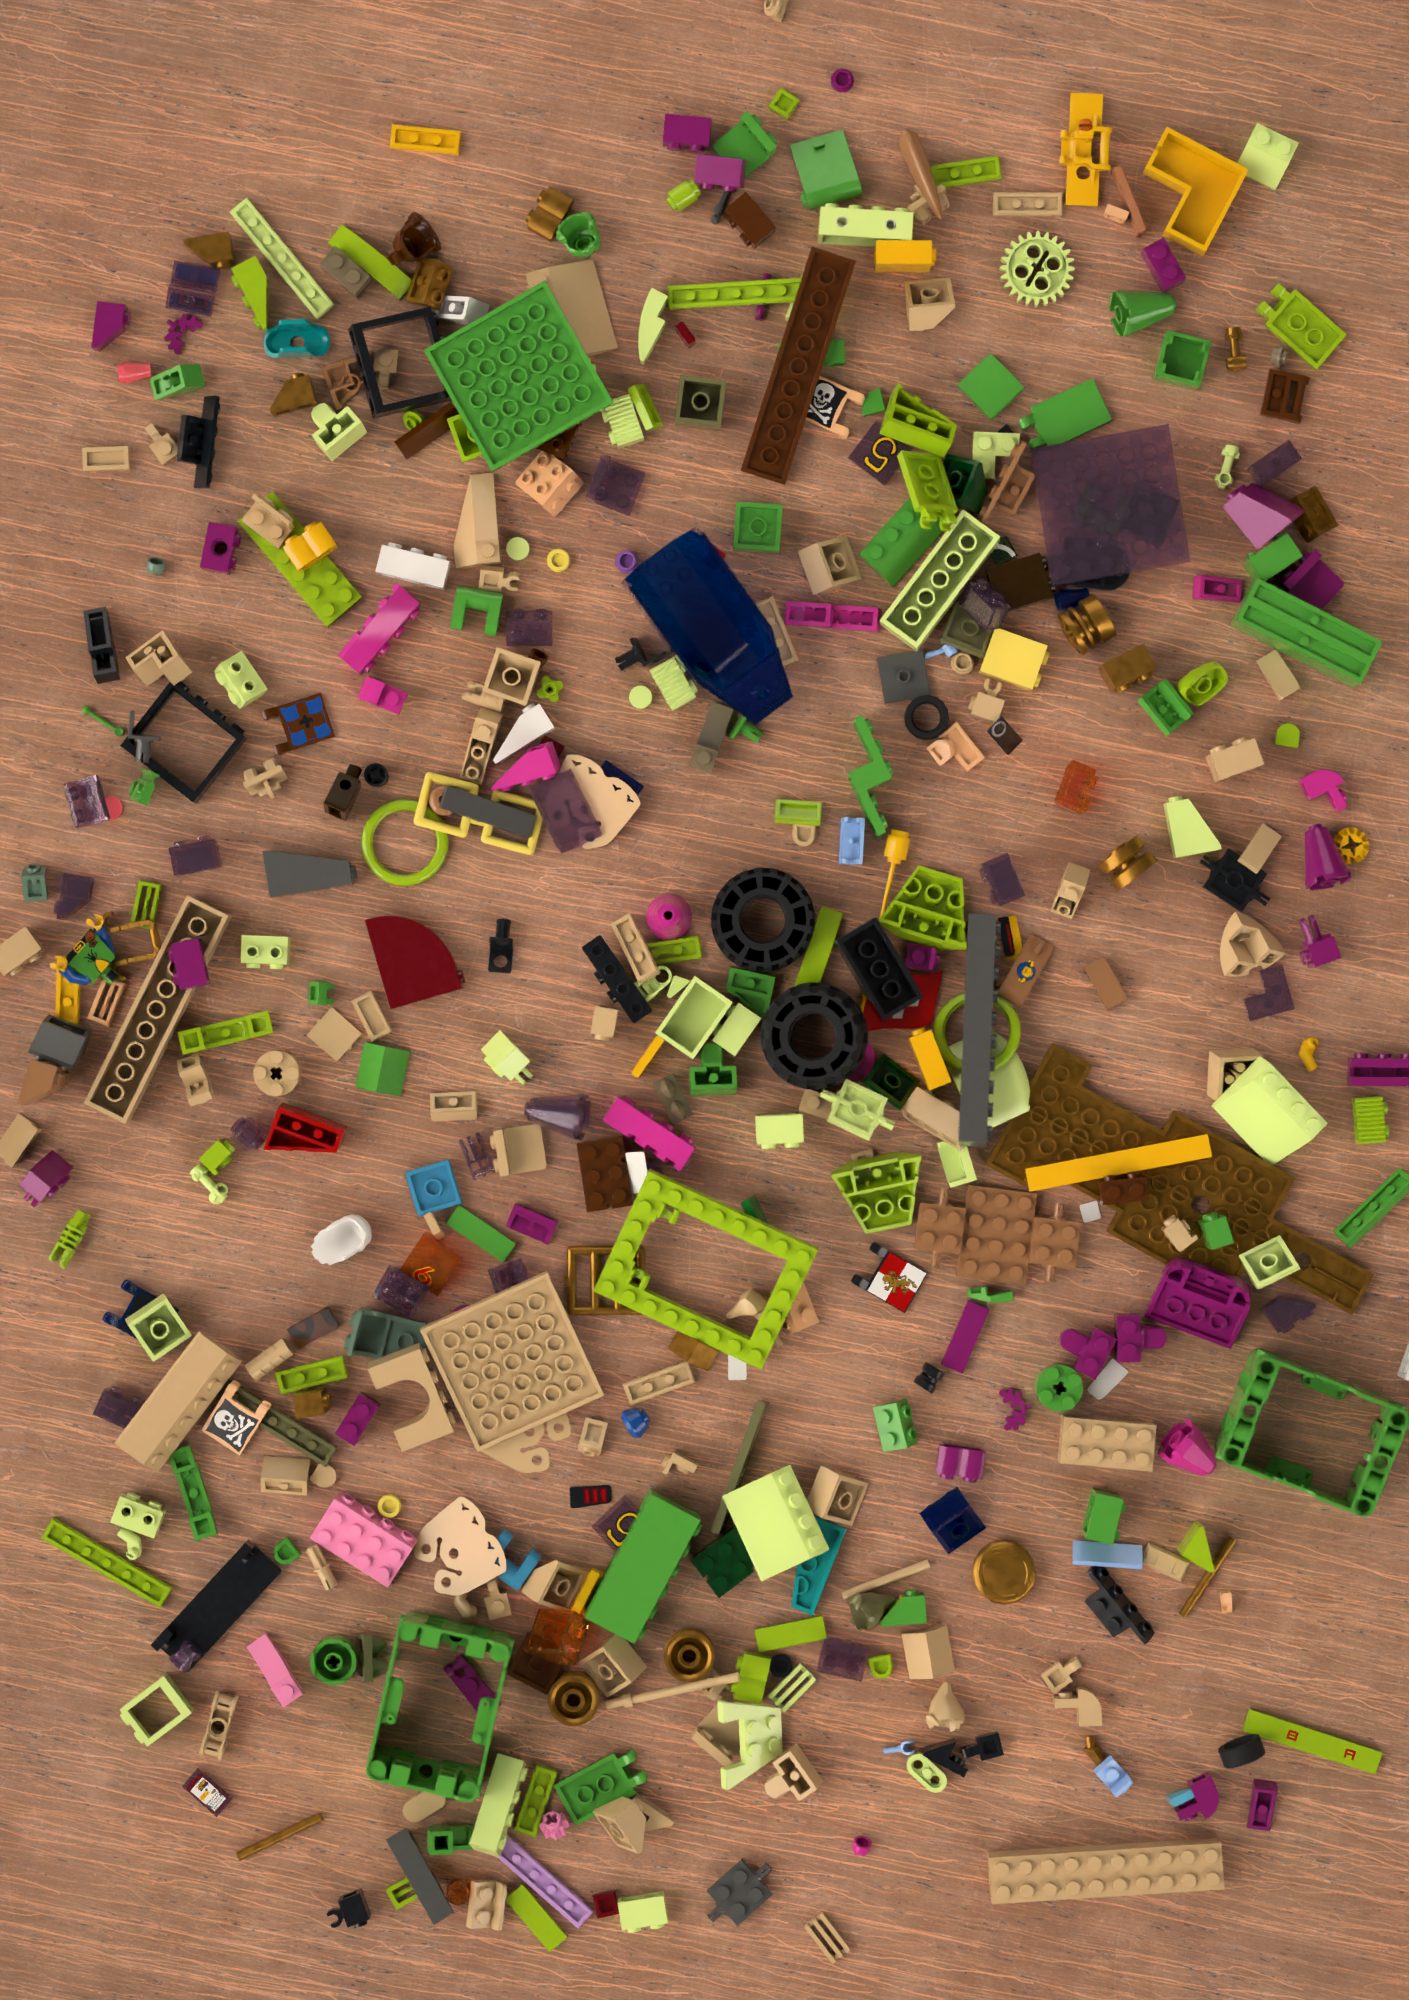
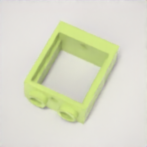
[120,1673,195,1747]

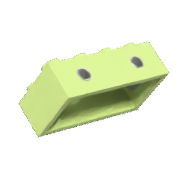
[818,203,914,247]

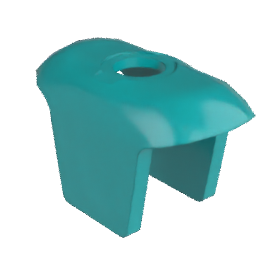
[263,319,330,358]

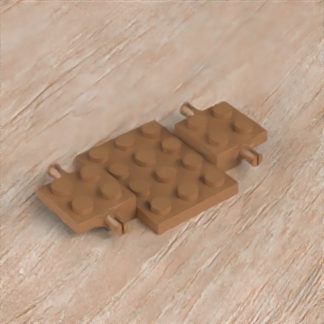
[914,1185,1081,1285]

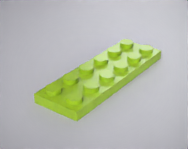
[238,491,362,628]

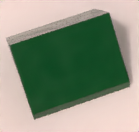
[862,1053,920,1110]

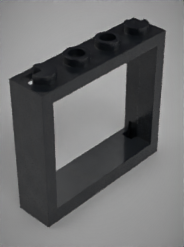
[348,306,452,419]
[120,681,247,804]

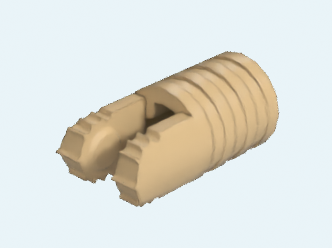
[461,681,506,713]

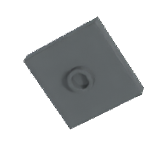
[877,650,930,704]

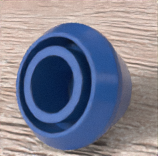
[621,1408,650,1438]

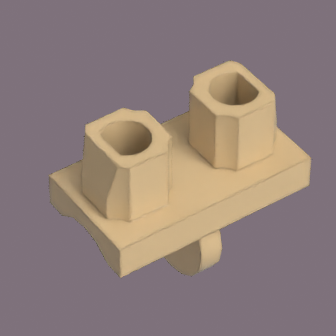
[907,183,949,225]
[243,758,288,799]

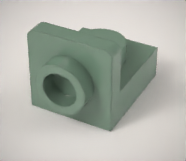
[21,864,49,901]

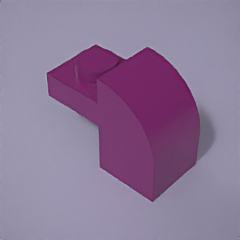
[1174,1772,1219,1821]

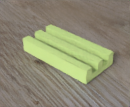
[768,1663,817,1713]

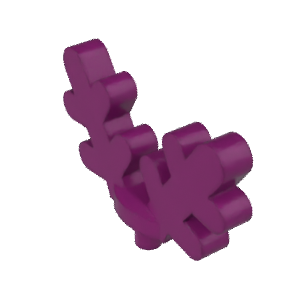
[164,314,203,355]
[999,1387,1031,1431]

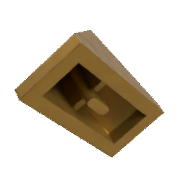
[668,1331,719,1371]

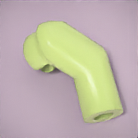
[117,1527,142,1560]

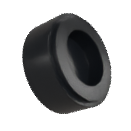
[769,1653,792,1678]

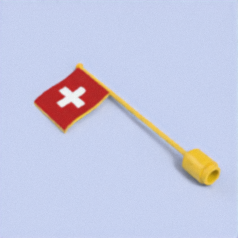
[860,829,943,1031]

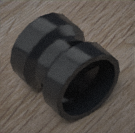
[364,763,389,788]
[913,1362,945,1394]

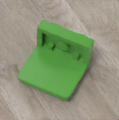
[713,111,777,178]

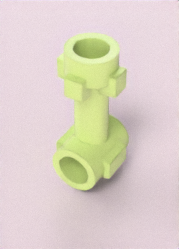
[1214,445,1240,490]
[190,1164,228,1204]

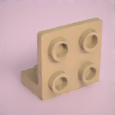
[241,494,296,549]
[691,1699,740,1767]

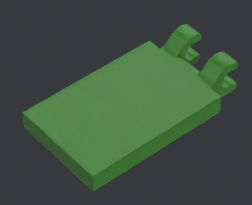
[1018,378,1112,451]
[554,1749,648,1826]

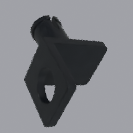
[615,637,670,671]
[488,919,514,974]

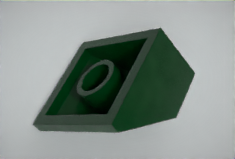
[943,454,987,514]

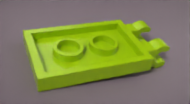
[1255,283,1347,370]
[897,450,958,531]

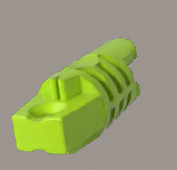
[48,1209,91,1269]

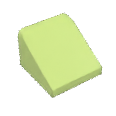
[667,975,691,998]

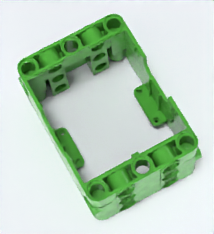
[1214,1348,1409,1517]
[366,1612,515,1802]

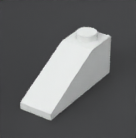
[493,703,555,765]

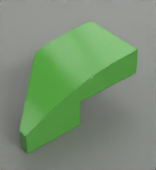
[967,1286,1014,1302]

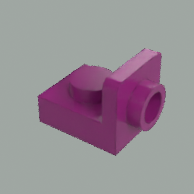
[905,944,940,971]

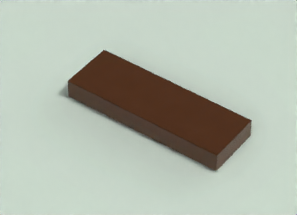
[394,402,459,460]

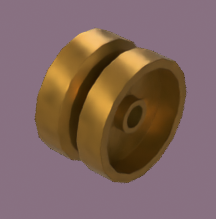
[1097,835,1158,891]

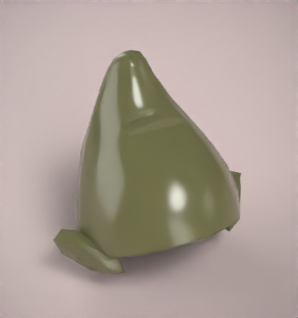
[849,1592,896,1631]

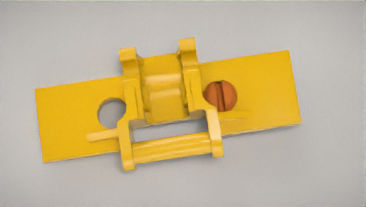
[1059,93,1113,207]

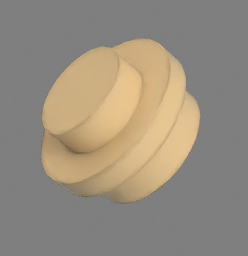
[951,651,974,674]

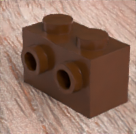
[724,192,776,249]
[1097,1172,1149,1205]

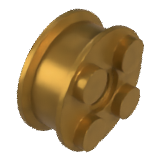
[664,1628,715,1682]
[548,1672,600,1726]

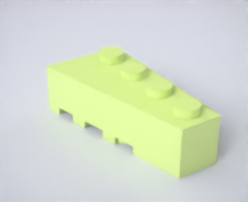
[469,1753,528,1858]

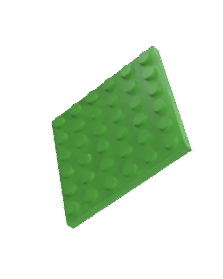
[424,281,614,472]

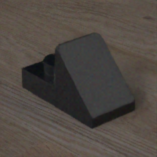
[922,1738,968,1778]

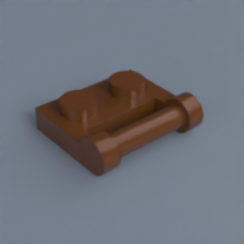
[1260,369,1310,424]

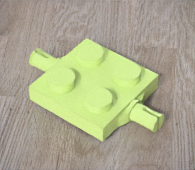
[820,1079,895,1141]

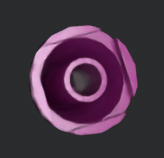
[1305,824,1352,891]

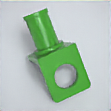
[723,698,764,743]

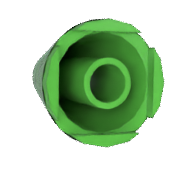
[1109,290,1177,337]

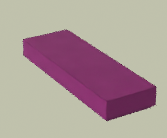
[941,1300,989,1373]

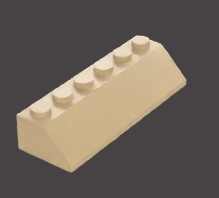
[114,1332,242,1472]

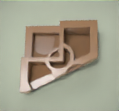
[321,355,363,410]

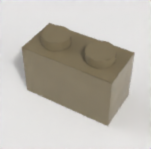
[320,246,372,299]

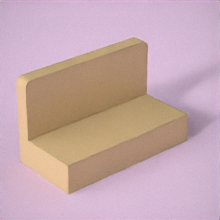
[0,1114,42,1168]
[260,1456,310,1496]

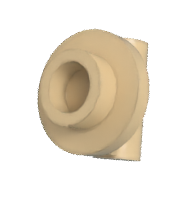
[764,0,788,22]

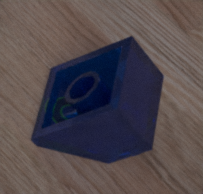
[919,1487,986,1554]

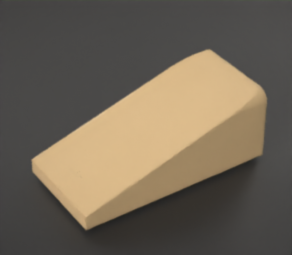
[1256,650,1301,701]

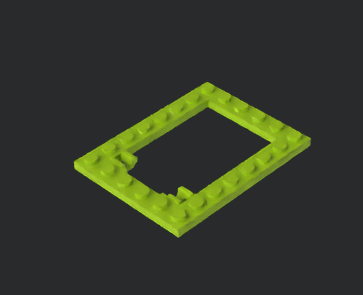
[593,1169,819,1370]

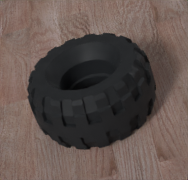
[761,983,868,1089]

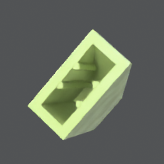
[1163,796,1222,859]

